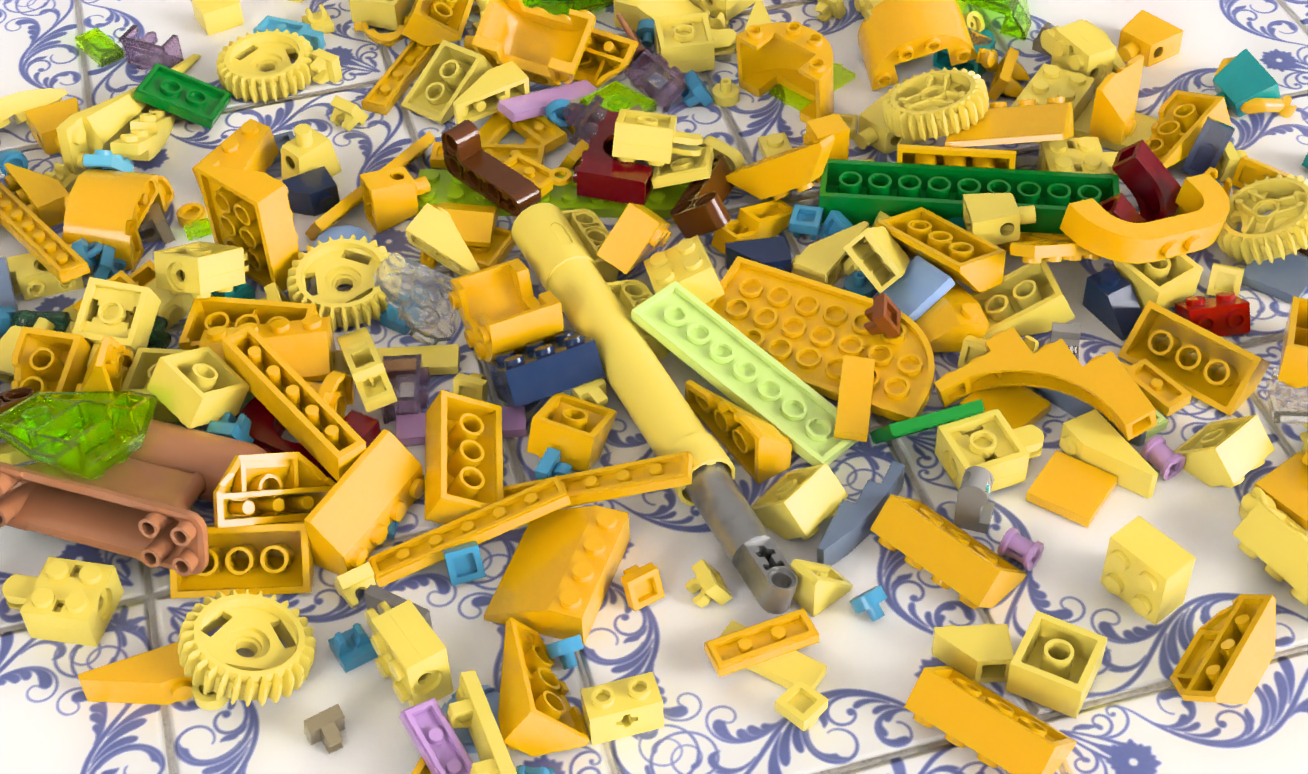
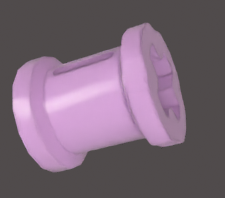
[1140,436,1186,480]
[997,527,1044,571]

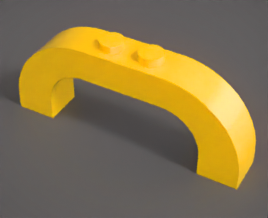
[1060,173,1230,264]

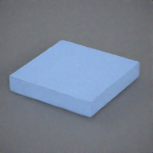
[873,255,955,322]

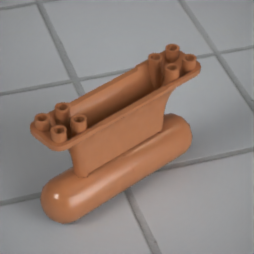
[0,398,268,576]

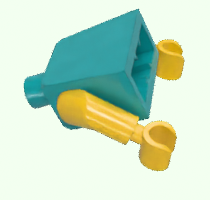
[933,28,998,78]
[1213,49,1297,118]

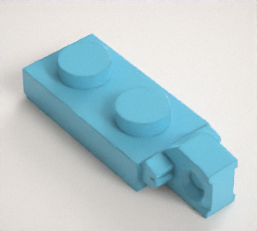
[253,15,326,50]
[83,150,134,172]

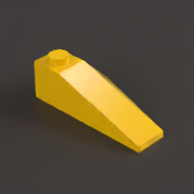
[1089,54,1144,145]
[1145,90,1231,169]
[916,279,989,352]
[10,326,92,441]
[74,336,134,412]
[685,380,793,484]
[498,617,590,757]

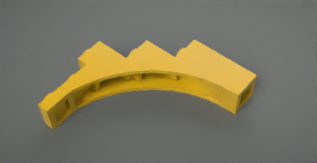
[934,326,1157,441]

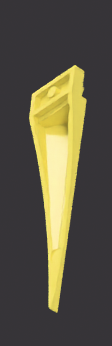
[56,54,201,175]

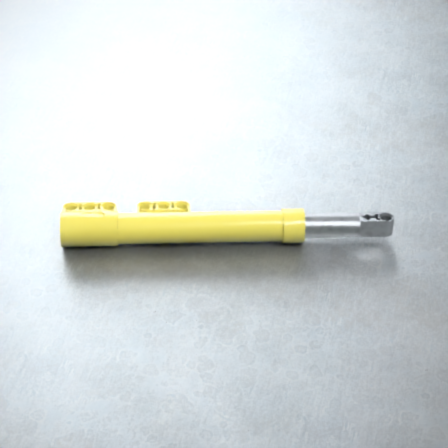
[511,203,798,614]

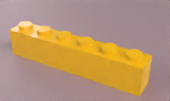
[222,325,366,482]

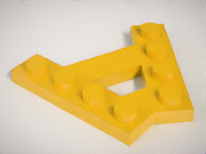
[430,112,568,169]
[998,232,1101,263]

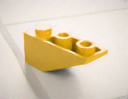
[4,163,68,227]

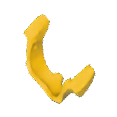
[354,16,408,47]

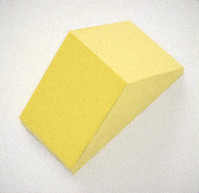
[191,0,244,36]
[790,559,853,617]

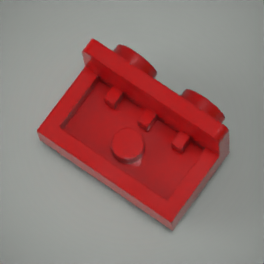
[1175,292,1250,337]

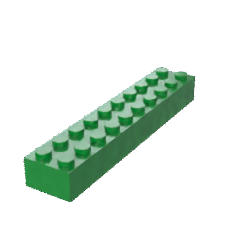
[819,159,1120,234]

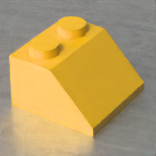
[527,392,617,471]

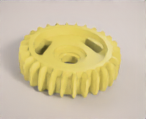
[216,28,315,103]
[882,67,989,142]
[1216,174,1308,265]
[286,234,400,333]
[177,588,316,707]

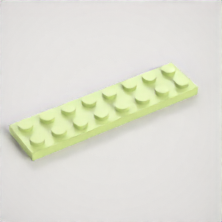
[630,281,858,466]

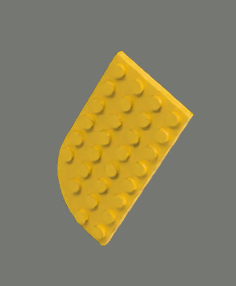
[706,256,935,422]

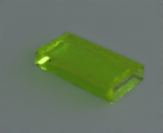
[75,27,125,67]

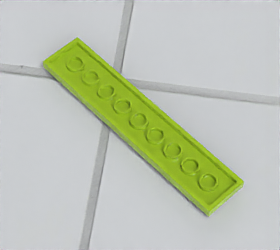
[416,169,690,219]

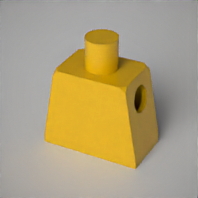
[1118,10,1183,67]
[24,97,80,155]
[359,166,431,233]

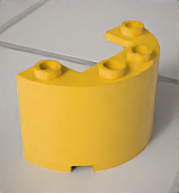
[471,0,596,86]
[858,0,977,91]
[736,21,834,123]
[61,168,175,271]
[448,258,563,362]

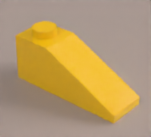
[78,642,193,705]

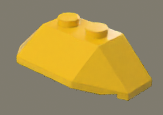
[573,28,639,88]
[725,134,835,200]
[213,452,336,528]
[1169,594,1276,704]

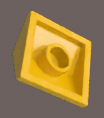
[438,202,499,248]

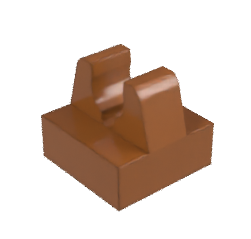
[864,292,901,339]

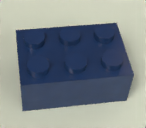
[487,330,605,408]

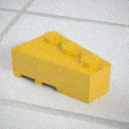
[192,119,279,193]
[596,203,672,275]

